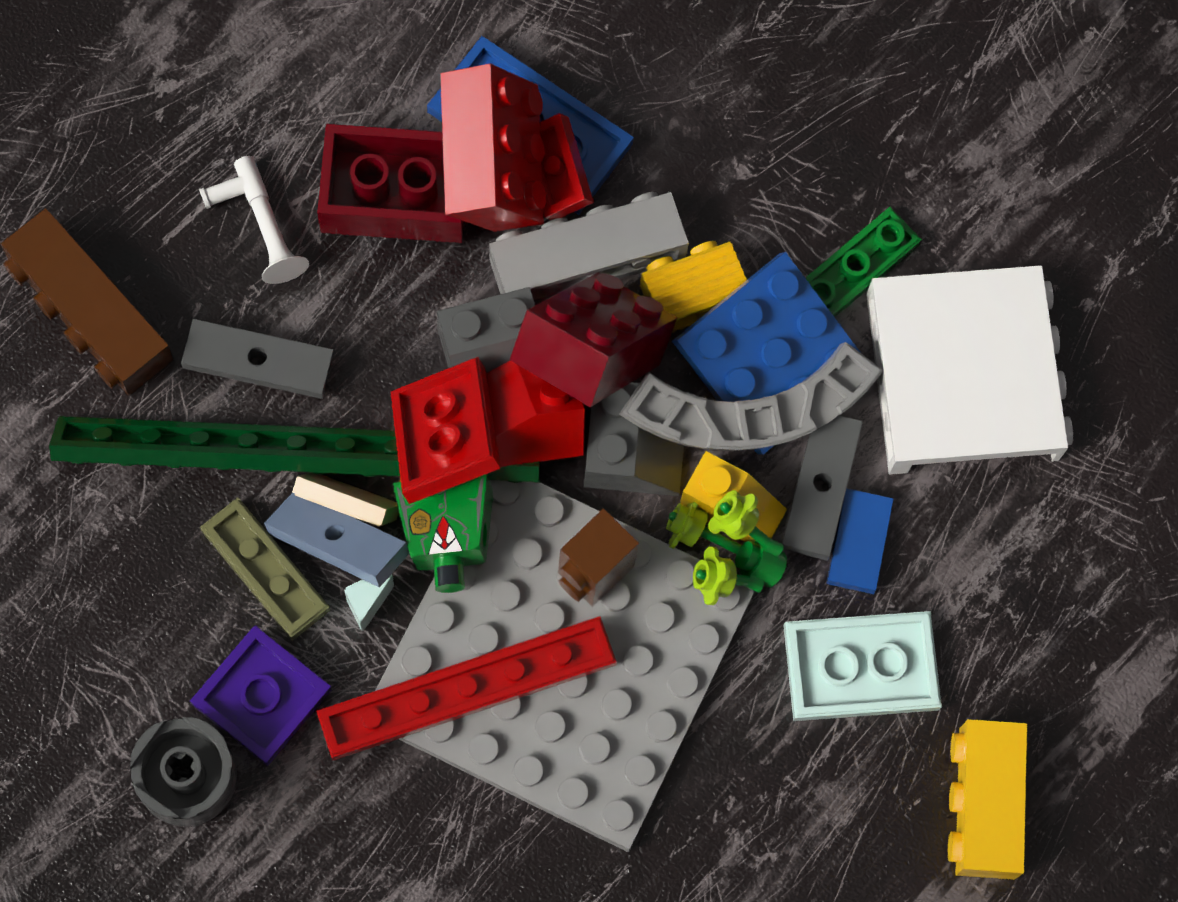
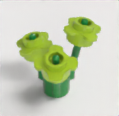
[666,490,787,605]

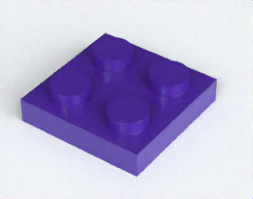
[190,625,332,766]

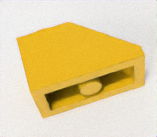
[680,451,787,542]

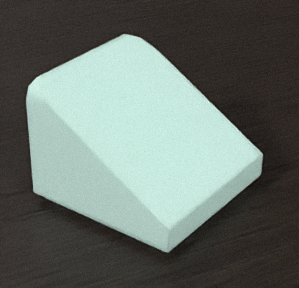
[344,574,394,631]

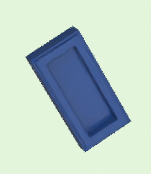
[826,488,893,594]

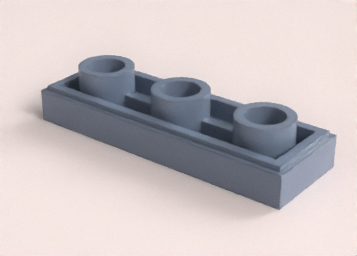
[264,492,410,588]

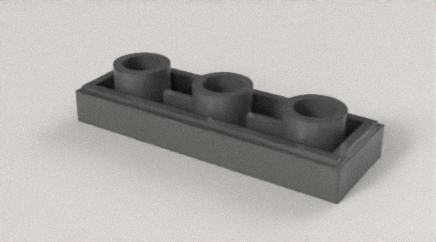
[181,319,334,399]
[782,415,863,561]

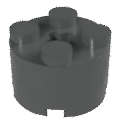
[130,717,237,827]

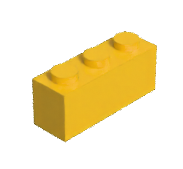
[948,719,1027,880]

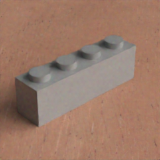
[489,192,689,303]

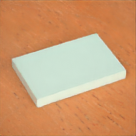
[783,611,942,721]

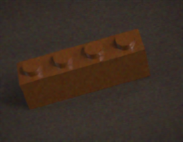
[0,208,173,396]

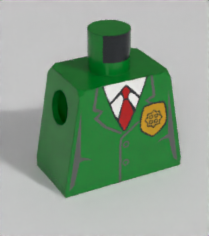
[393,474,493,593]

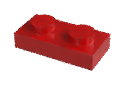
[540,113,594,220]

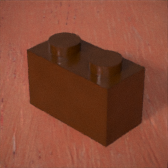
[558,508,639,607]

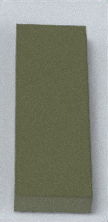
[200,498,331,641]

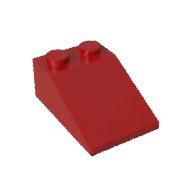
[486,361,585,467]

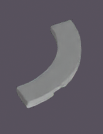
[619,342,883,451]

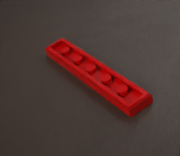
[316,616,617,761]

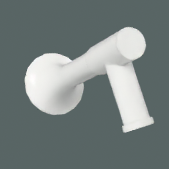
[199,156,309,284]

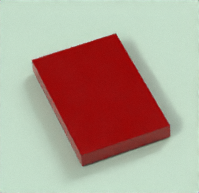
[391,357,500,504]

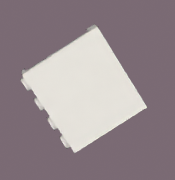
[866,266,1073,474]

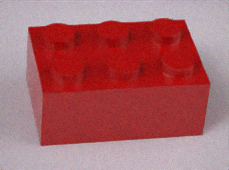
[440,63,547,232]

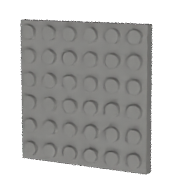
[375,480,755,853]

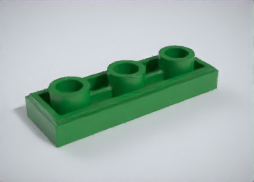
[806,207,922,317]

